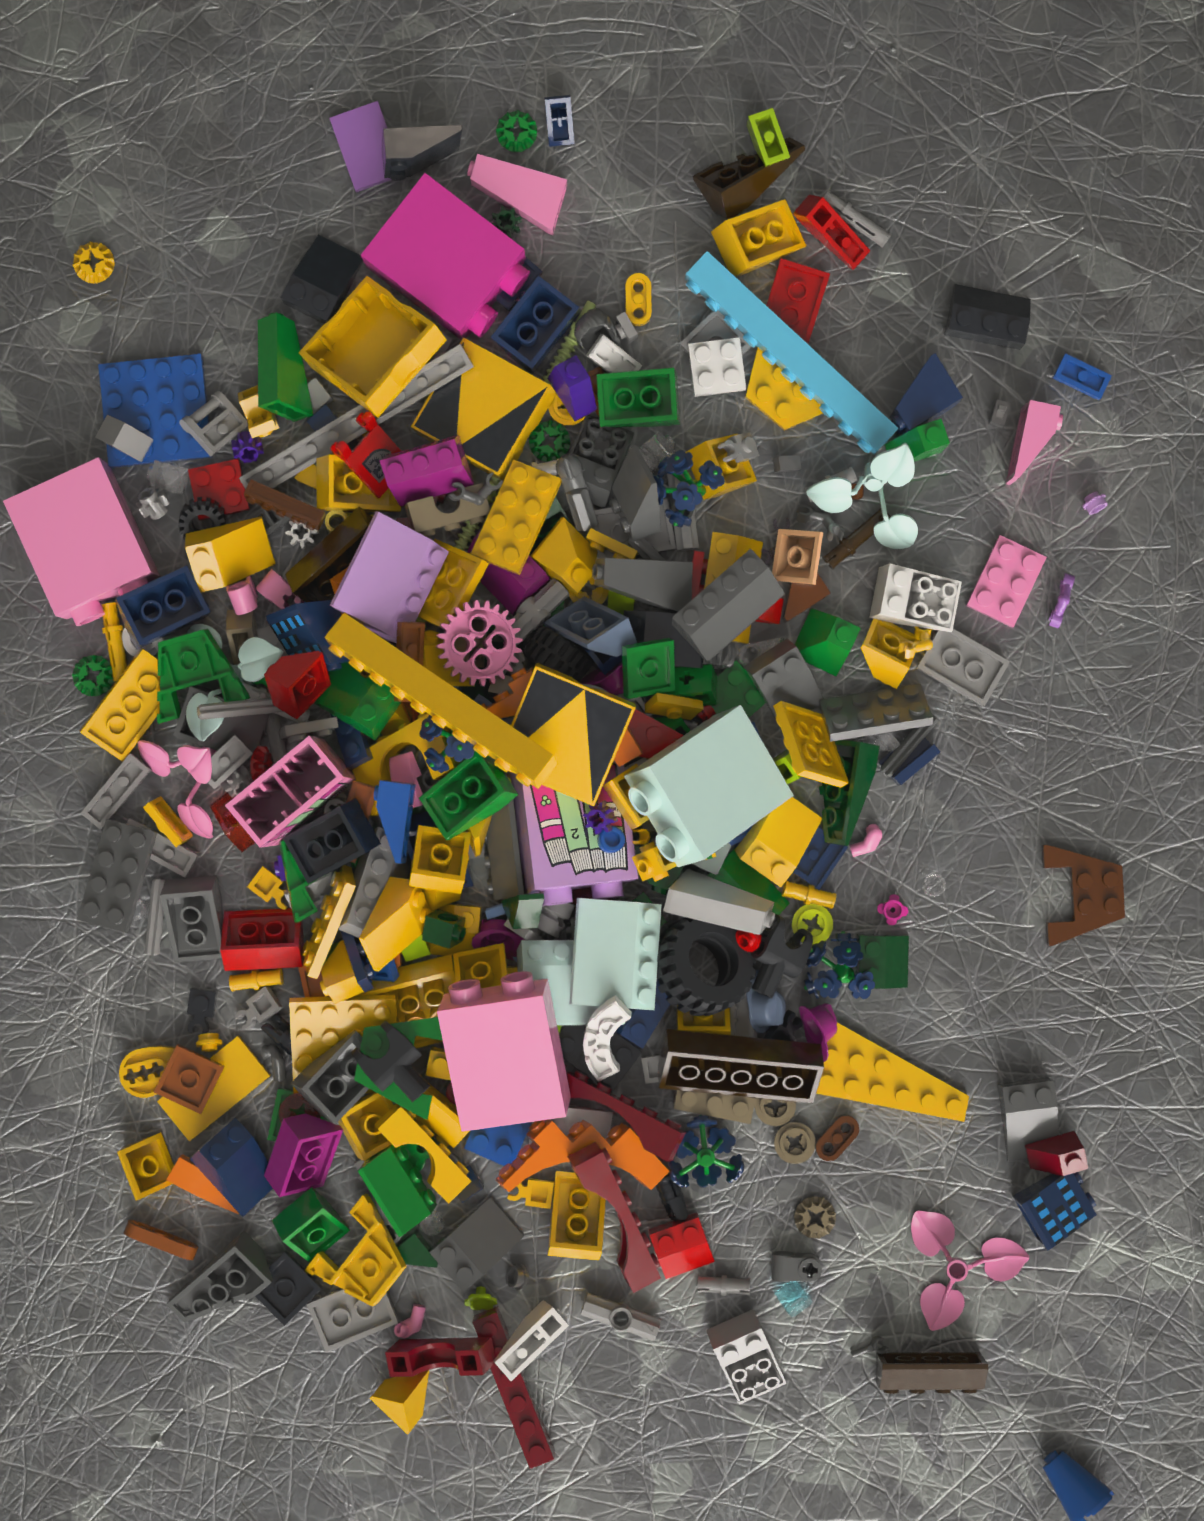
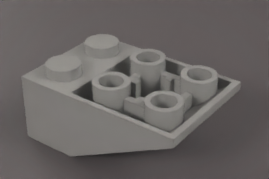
[706,1309,787,1405]

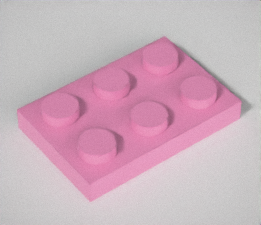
[966,535,1047,628]

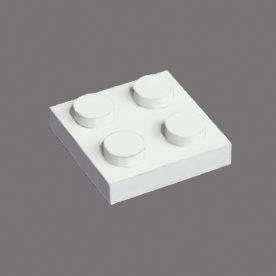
[688,337,746,397]

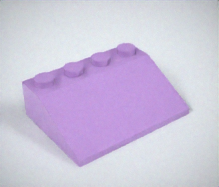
[330,511,449,643]

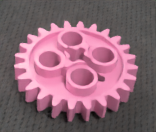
[436,600,523,686]

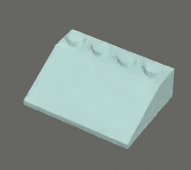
[569,898,662,1010]
[517,940,625,1025]

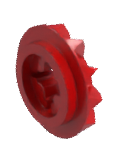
[250,746,273,781]

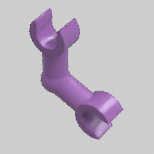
[1049,573,1075,628]

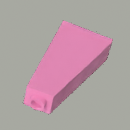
[467,154,567,235]

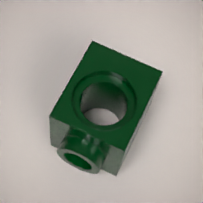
[422,909,466,949]

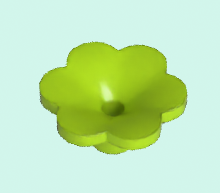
[464,1286,497,1310]

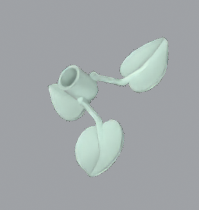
[806,443,918,549]
[186,624,283,741]

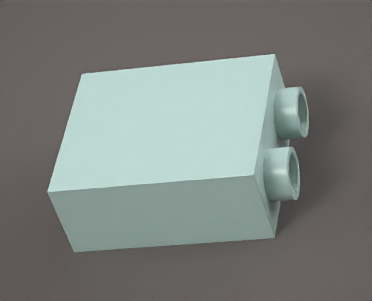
[624,705,794,867]

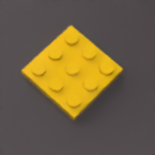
[418,539,489,628]
[773,701,849,788]

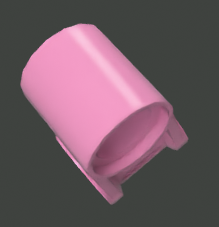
[255,569,305,609]
[226,576,258,615]

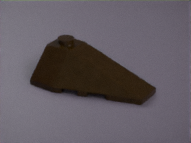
[693,137,805,220]

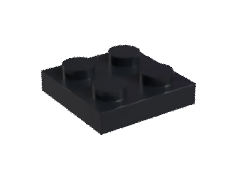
[255,1251,322,1326]

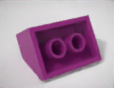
[380,435,475,506]
[467,531,551,616]
[264,1114,343,1197]

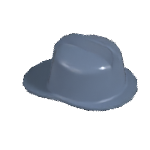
[746,970,786,1033]

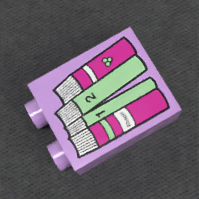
[510,760,638,906]

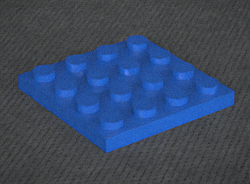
[98,354,213,468]

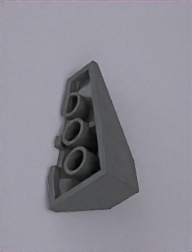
[166,1231,273,1322]

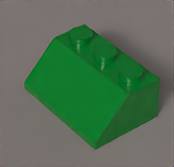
[705,848,790,915]
[358,1145,437,1237]

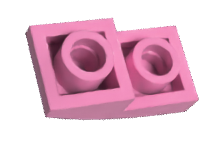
[389,751,423,808]

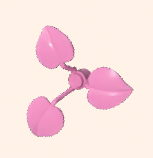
[137,740,216,838]
[911,1210,1029,1331]

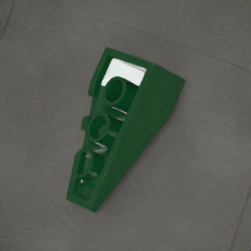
[819,740,880,846]

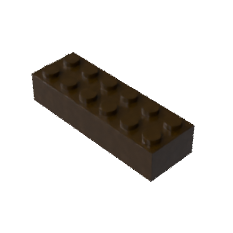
[658,1029,824,1103]

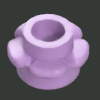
[1082,492,1108,515]

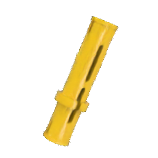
[101,602,127,682]

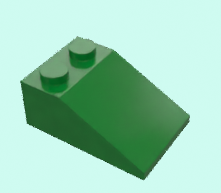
[597,368,680,427]
[314,662,401,740]
[419,751,519,840]

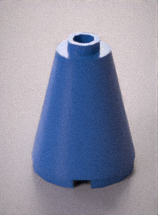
[1043,1450,1115,1521]

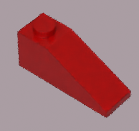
[792,194,870,270]

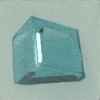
[774,1281,813,1318]

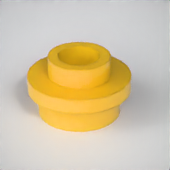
[196,1033,222,1052]

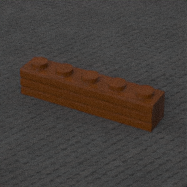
[244,479,326,531]

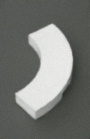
[583,995,631,1082]

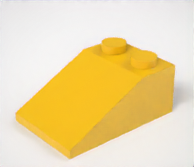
[711,199,806,277]
[316,454,401,512]
[185,516,275,592]
[735,797,822,887]
[359,877,431,972]
[547,1171,606,1260]

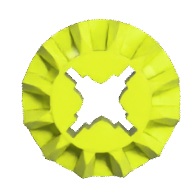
[791,904,833,945]

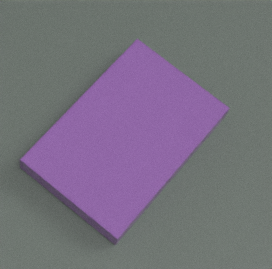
[329,101,391,192]

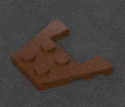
[1042,845,1125,946]

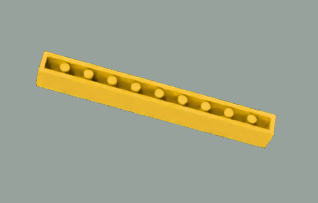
[325,613,558,789]

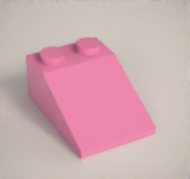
[1005,400,1063,485]

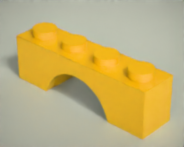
[374,1104,471,1204]

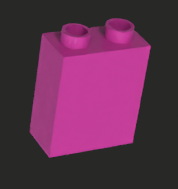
[361,173,530,340]

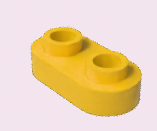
[625,273,652,327]

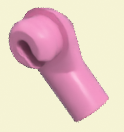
[849,824,882,857]
[394,1304,426,1339]

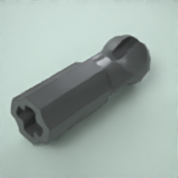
[556,454,598,531]

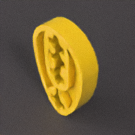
[119,1046,175,1098]

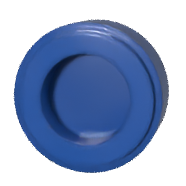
[597,826,625,853]

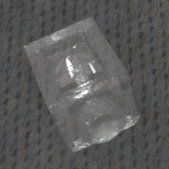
[147,460,189,495]
[857,732,900,752]

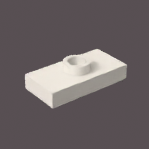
[586,334,642,373]

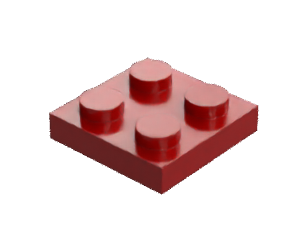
[188,459,250,521]

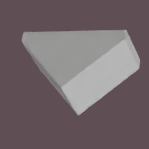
[95,415,154,462]

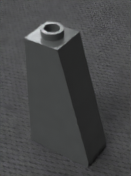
[592,558,693,614]

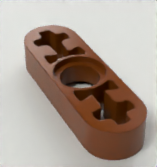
[123,1219,199,1260]

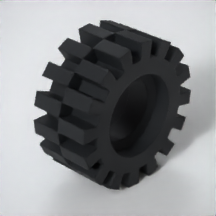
[178,497,227,540]

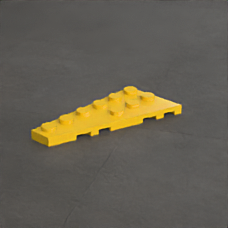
[816,1022,969,1122]

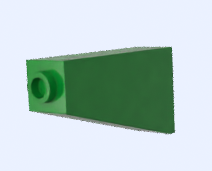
[258,312,313,422]

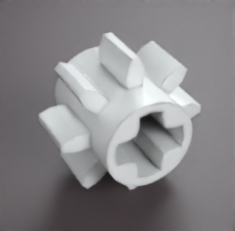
[285,521,319,549]

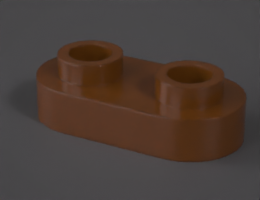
[815,1115,859,1161]

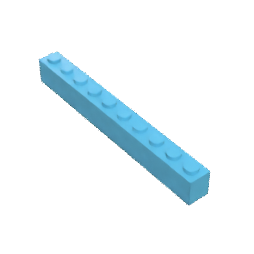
[685,251,898,455]

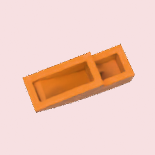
[166,1154,239,1214]

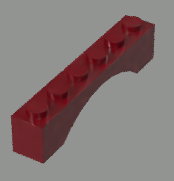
[565,1064,686,1162]
[567,1142,661,1293]
[472,1306,555,1469]

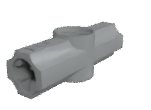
[667,471,699,552]
[501,578,569,647]
[580,1292,662,1341]

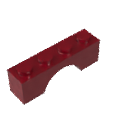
[385,1337,496,1377]

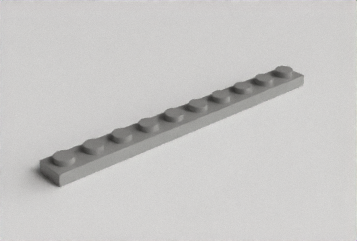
[239,344,475,489]

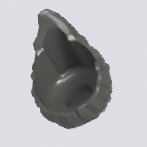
[574,308,623,350]

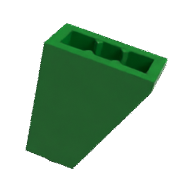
[884,418,950,462]

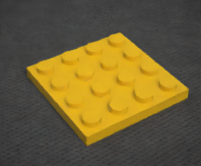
[289,994,396,1096]

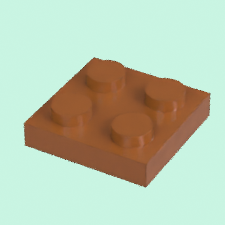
[154,1044,225,1114]

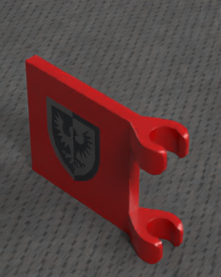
[330,411,401,499]

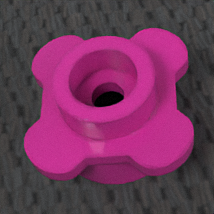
[877,894,908,925]

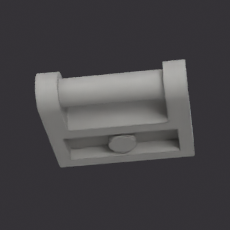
[179,391,248,457]

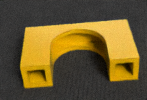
[352,712,463,817]

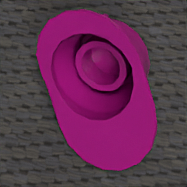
[580,661,623,695]
[471,919,525,960]
[799,1003,837,1062]

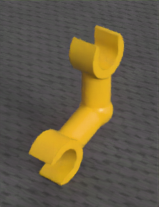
[898,627,933,659]

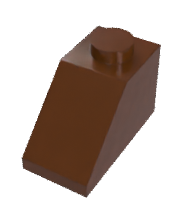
[783,572,831,623]

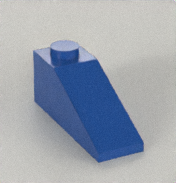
[374,780,416,864]

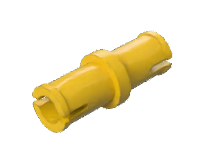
[782,880,836,909]
[229,968,284,992]

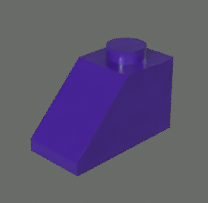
[547,355,597,421]

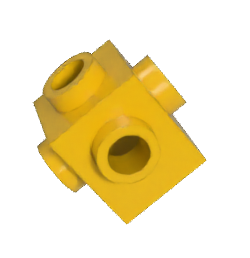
[632,841,677,882]

